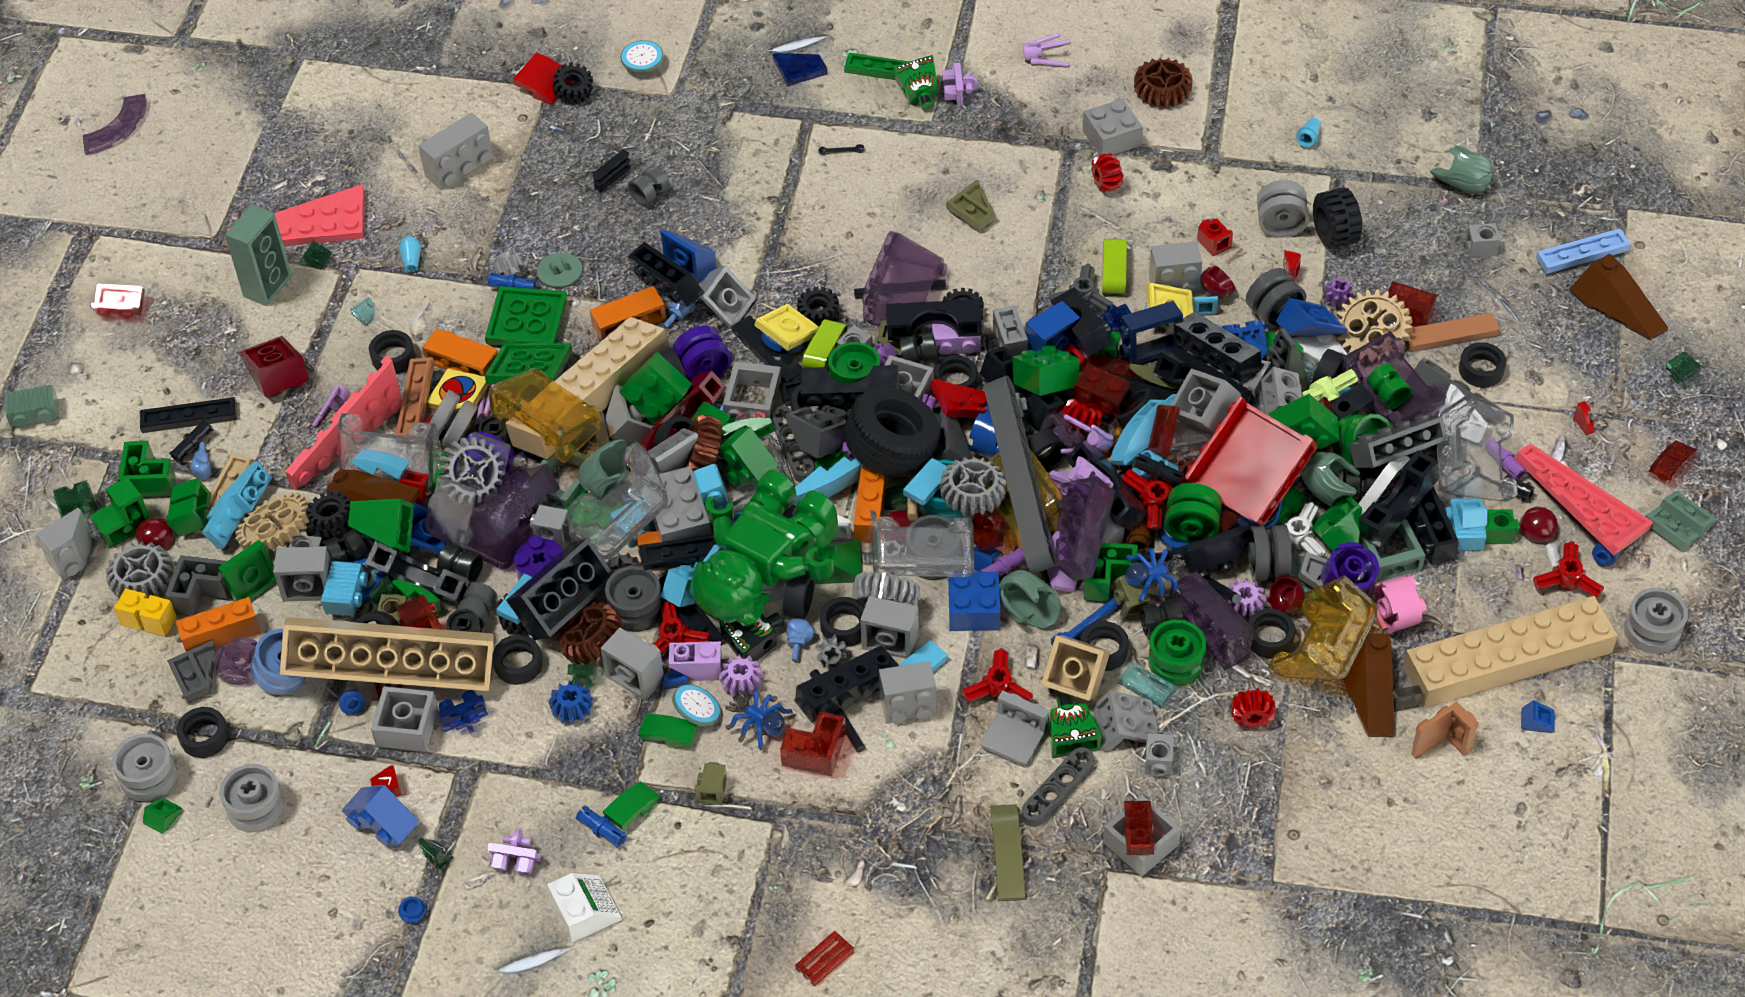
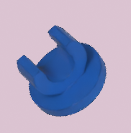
[1592,543,1620,566]
[339,689,365,715]

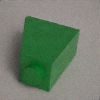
[348,499,414,553]

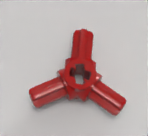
[1122,469,1188,531]
[1533,541,1604,598]
[653,601,710,656]
[962,648,1033,702]

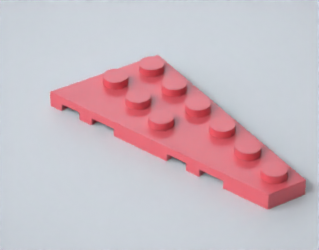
[227,184,364,251]
[285,356,402,491]
[1515,443,1653,556]

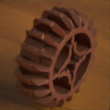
[1134,57,1193,109]
[684,414,723,472]
[556,602,624,665]

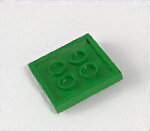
[485,286,568,345]
[485,342,573,387]

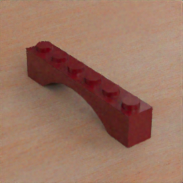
[626,370,727,489]

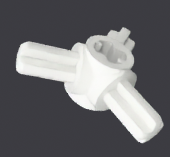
[1267,502,1326,557]

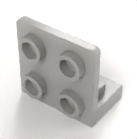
[1092,690,1159,752]

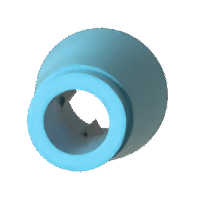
[1296,117,1321,147]
[398,237,421,272]

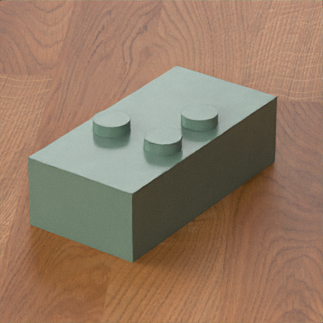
[225,204,292,306]

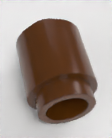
[1126,516,1151,552]

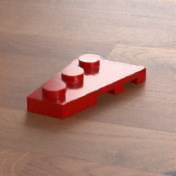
[930,378,988,418]

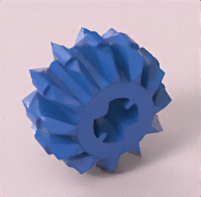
[549,680,593,725]

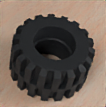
[1313,187,1362,249]

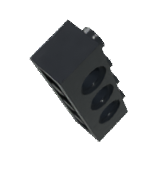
[1174,312,1262,382]

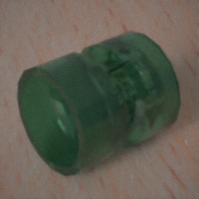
[53,480,96,518]

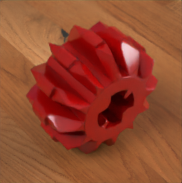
[1091,153,1124,192]
[1061,398,1103,432]
[1231,688,1276,729]

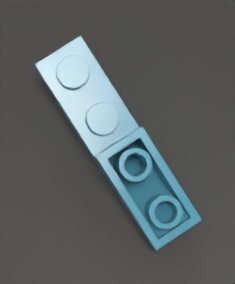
[1110,394,1176,466]
[202,461,272,549]

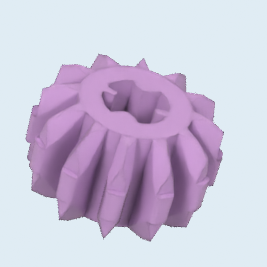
[1223,578,1267,622]
[719,654,763,699]

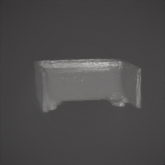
[428,432,511,549]
[868,510,974,577]

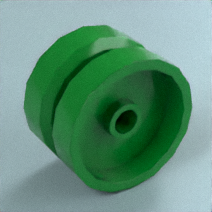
[828,342,880,384]
[1331,414,1393,468]
[1164,483,1222,543]
[1148,619,1206,686]

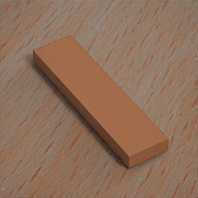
[1405,313,1500,352]
[395,357,435,442]

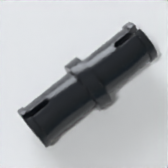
[169,420,214,464]
[1132,453,1184,486]

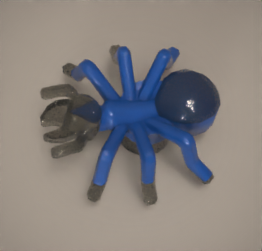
[1125,548,1189,603]
[725,690,793,750]

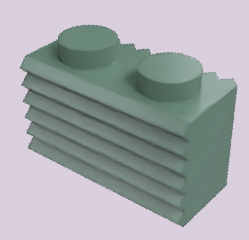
[5,384,59,427]

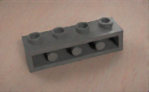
[1349,413,1448,468]

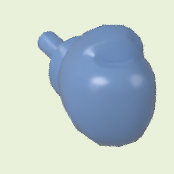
[663,300,696,329]
[190,443,211,480]
[787,619,814,662]

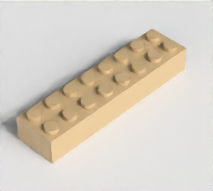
[505,317,670,459]
[1403,596,1618,708]
[280,617,494,691]

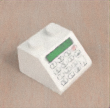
[547,873,622,943]

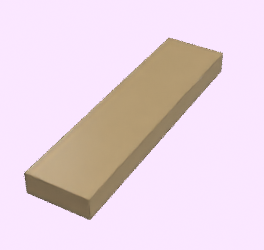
[193,454,254,535]

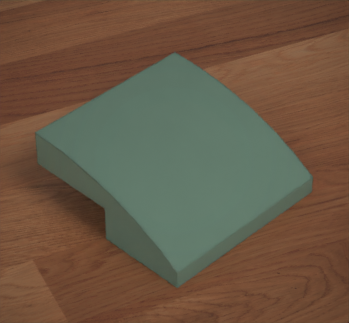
[1645,491,1717,551]

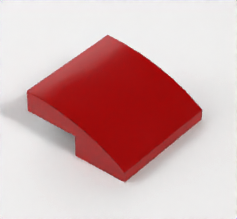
[513,52,573,105]

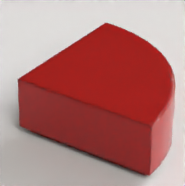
[1573,401,1594,435]

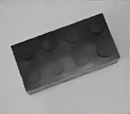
[506,537,613,640]

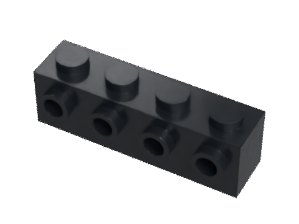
[627,242,703,307]
[1395,470,1459,565]
[795,645,899,723]

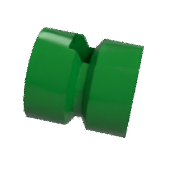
[1367,363,1412,409]

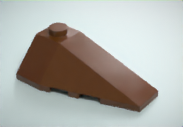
[1569,254,1668,340]
[327,469,422,514]
[1335,633,1395,737]

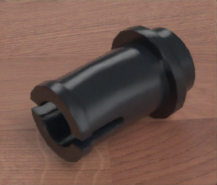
[1501,475,1535,501]

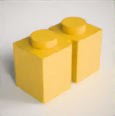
[114,588,177,637]

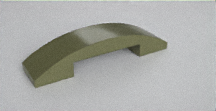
[1127,364,1182,391]
[990,804,1025,901]

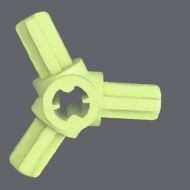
[1301,369,1358,406]

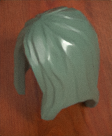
[1430,145,1492,193]
[578,439,636,499]
[1301,452,1360,507]
[999,570,1061,629]

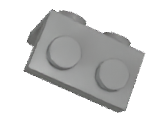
[981,690,1049,765]

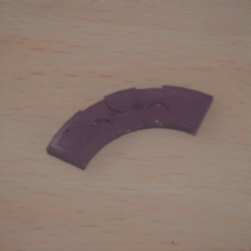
[83,94,147,155]

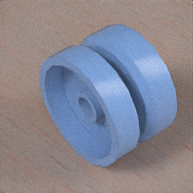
[251,629,306,695]

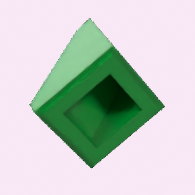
[143,797,182,833]

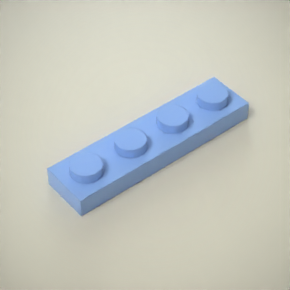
[1536,229,1631,274]

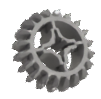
[437,437,505,504]
[940,456,1007,517]
[106,541,174,598]
[852,572,921,606]

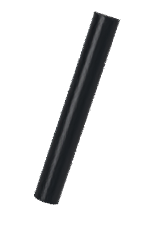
[1204,577,1242,604]

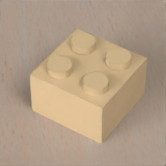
[1041,635,1111,701]

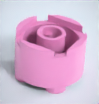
[1370,576,1426,633]

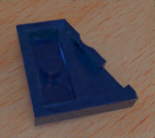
[772,53,828,86]

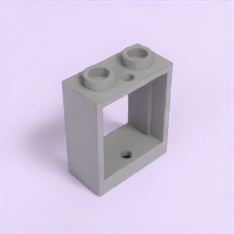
[723,361,782,421]

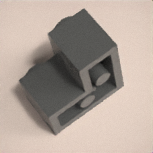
[165,555,229,615]

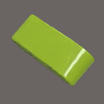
[1102,239,1127,294]
[802,319,848,371]

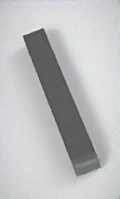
[984,375,1057,574]

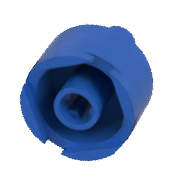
[968,406,1001,462]

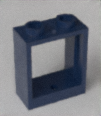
[1119,301,1183,365]

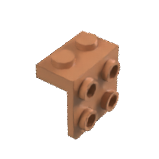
[1411,701,1478,758]

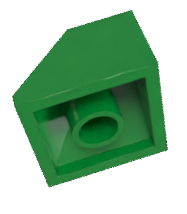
[1312,495,1362,551]
[814,540,861,584]

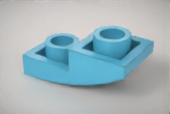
[352,450,410,479]

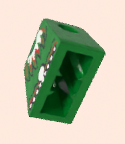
[893,55,939,109]
[1049,695,1102,758]

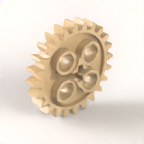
[1336,289,1412,363]
[235,493,309,552]

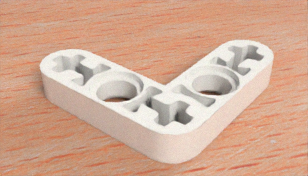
[1359,456,1410,514]

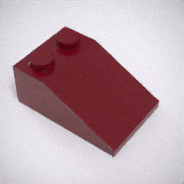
[239,336,310,397]

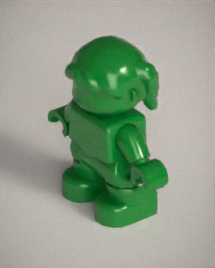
[689,470,839,627]

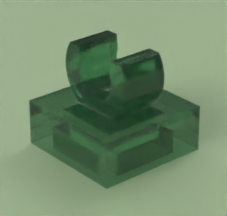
[1665,351,1701,384]
[567,664,597,689]

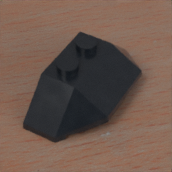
[1156,523,1252,581]

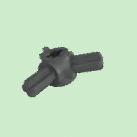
[1050,263,1114,313]

